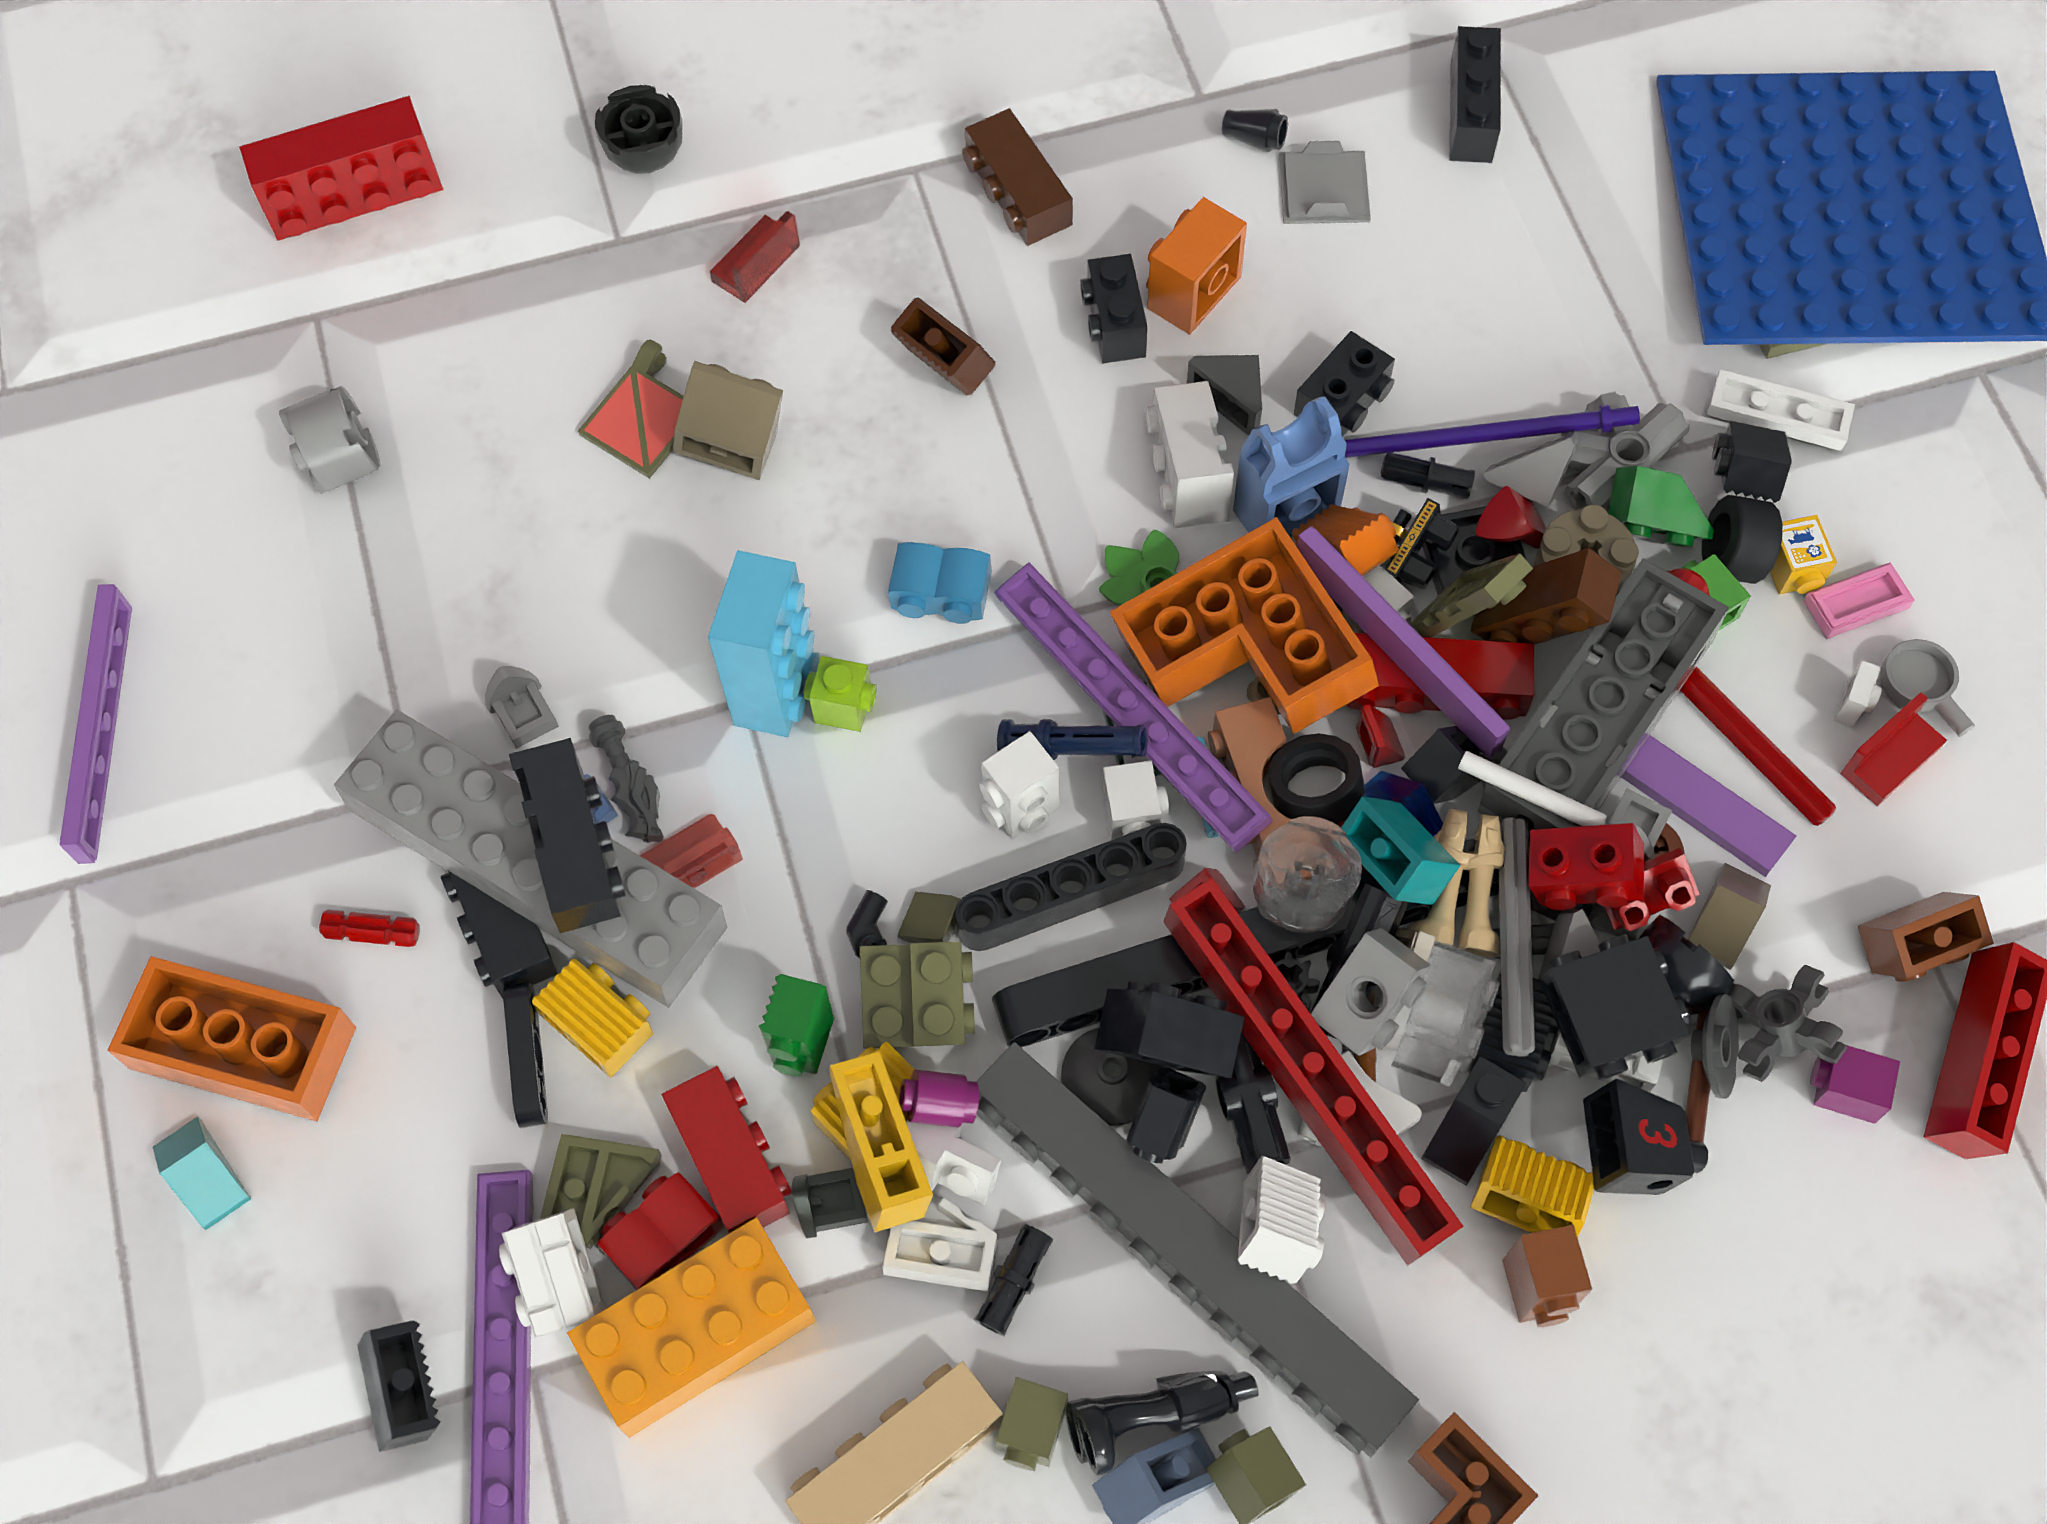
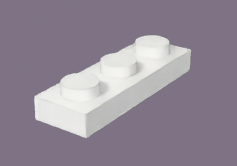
[1706,369,1855,451]

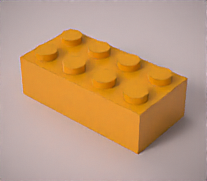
[567,1217,816,1438]

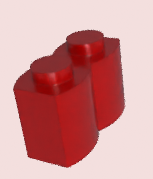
[597,1172,724,1290]

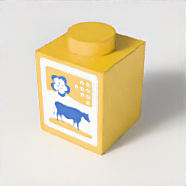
[1770,514,1837,595]

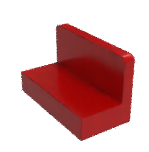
[1840,692,1947,807]

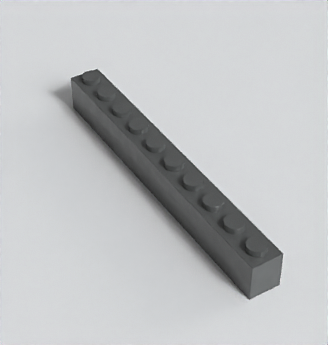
[976,1042,1420,1458]

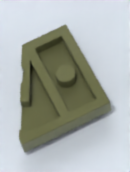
[540,1134,662,1249]

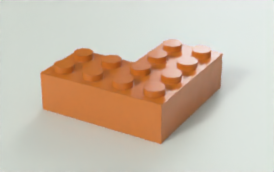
[1110,517,1379,734]

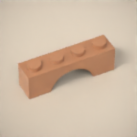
[1208,697,1335,902]

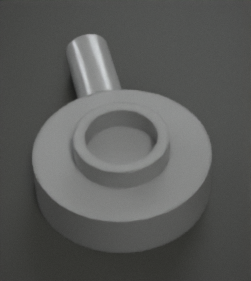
[1880,639,1975,737]

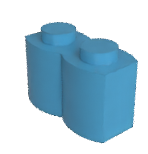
[888,542,992,624]

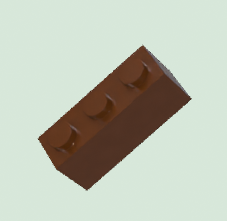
[962,108,1073,246]
[1470,548,1622,644]

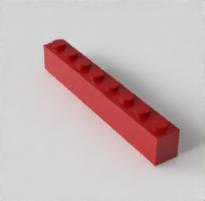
[1163,878,1464,1266]

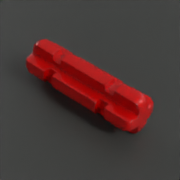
[319,909,420,947]

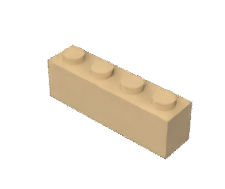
[785,1361,1003,1524]

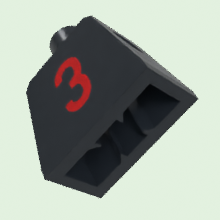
[1583,1079,1709,1195]

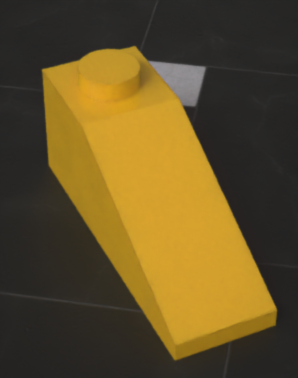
[829,1051,933,1233]

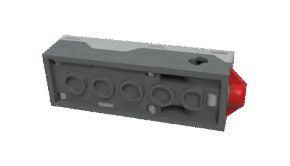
[1478,558,1729,843]

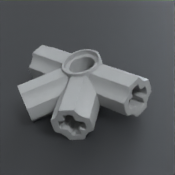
[1561,392,1690,510]

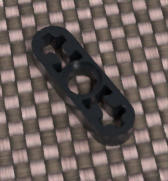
[503,982,548,1128]

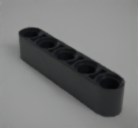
[955,823,1187,951]

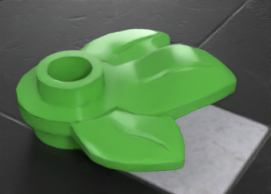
[1099,529,1179,606]

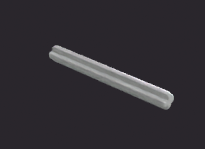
[1499,817,1535,1057]

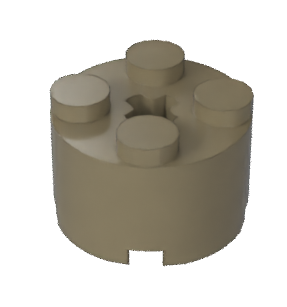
[1533,505,1639,596]

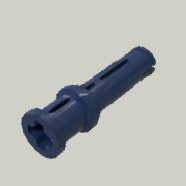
[997,719,1148,760]

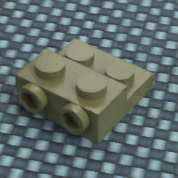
[860,941,975,1049]

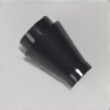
[1222,109,1288,152]

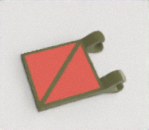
[578,340,684,479]

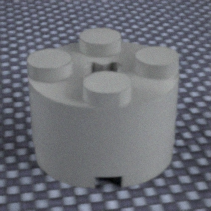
[279,386,381,494]

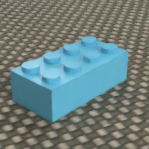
[708,550,819,738]

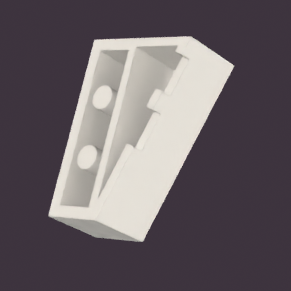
[1146,381,1234,528]

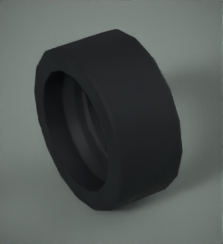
[1268,733,1365,829]

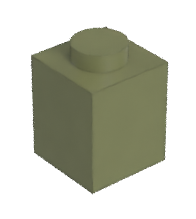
[996,1377,1069,1471]
[1206,1426,1306,1524]

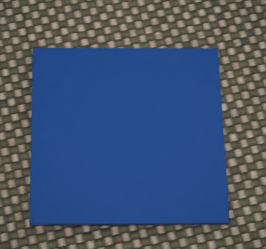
[1656,70,2047,345]

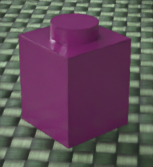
[1810,1045,1900,1124]

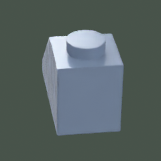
[1092,1428,1216,1524]

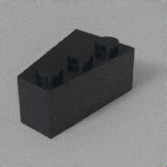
[509,738,626,934]

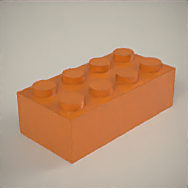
[107,956,356,1122]

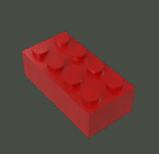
[239,96,443,241]

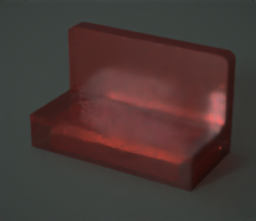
[709,211,800,303]
[640,814,743,889]

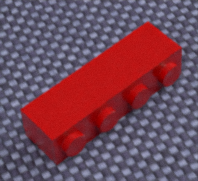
[1346,633,1535,720]
[1923,942,2047,1159]

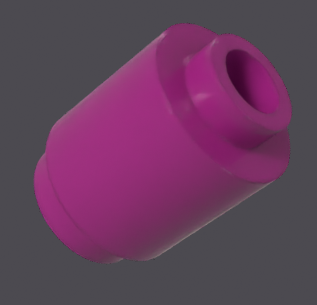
[899,1069,979,1128]

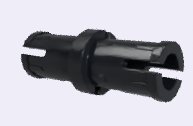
[974,1224,1053,1336]

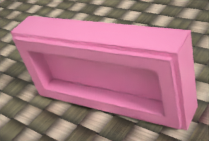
[1804,562,1915,639]

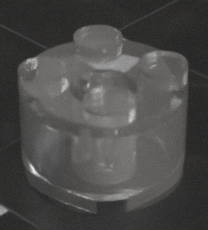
[1252,816,1362,933]

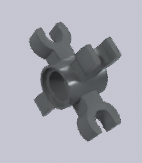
[1727,965,1848,1082]

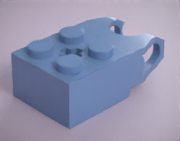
[1233,396,1350,537]

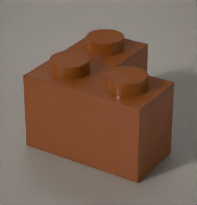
[1407,1412,1539,1524]

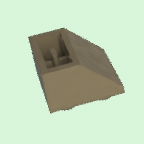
[673,361,783,480]

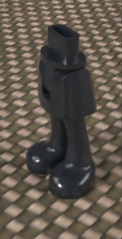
[1066,1371,1259,1475]

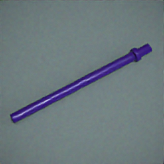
[1344,404,1640,458]

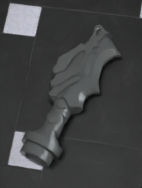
[588,715,664,843]

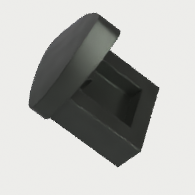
[792,1168,868,1239]

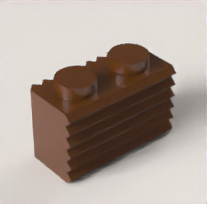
[891,297,996,396]

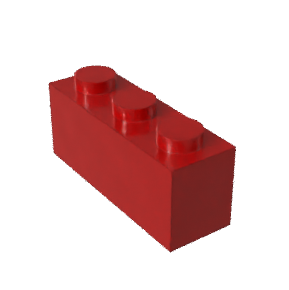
[661,1065,792,1234]

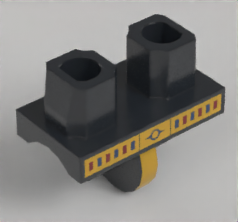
[1385,498,1459,589]

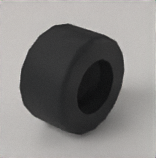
[1701,495,1783,584]

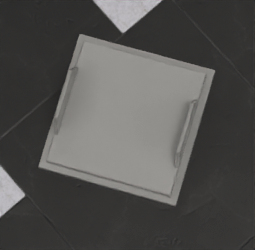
[1279,141,1371,224]

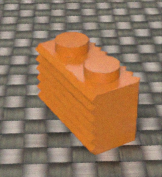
[1292,504,1399,576]

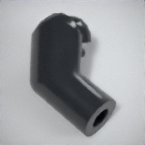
[846,890,888,959]

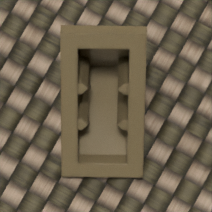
[1688,863,1771,970]

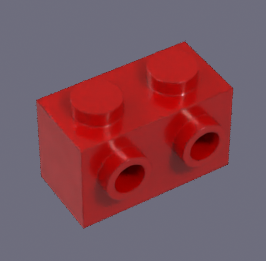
[1529,823,1644,910]

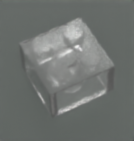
[1391,941,1499,1087]

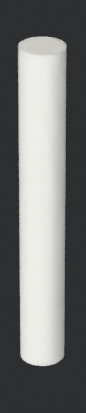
[1458,751,1607,826]

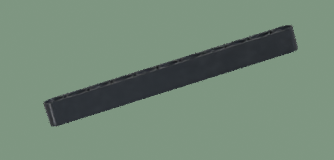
[992,838,1499,1047]

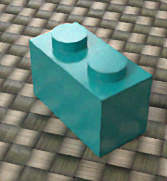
[1336,796,1461,905]

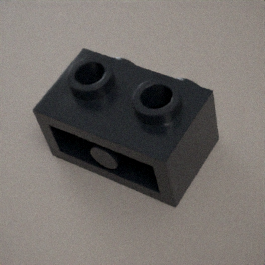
[1080,254,1148,364]
[1293,331,1395,436]

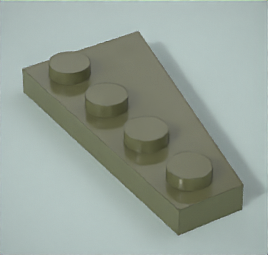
[1409,553,1533,637]

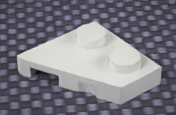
[883,1195,997,1292]

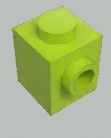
[804,656,877,732]

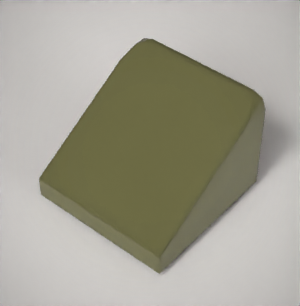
[897,891,961,943]

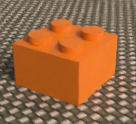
[1146,197,1247,335]

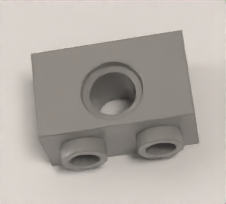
[1311,928,1432,1056]

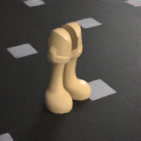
[1408,809,1506,957]

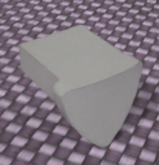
[485,666,559,749]
[1608,788,1672,862]

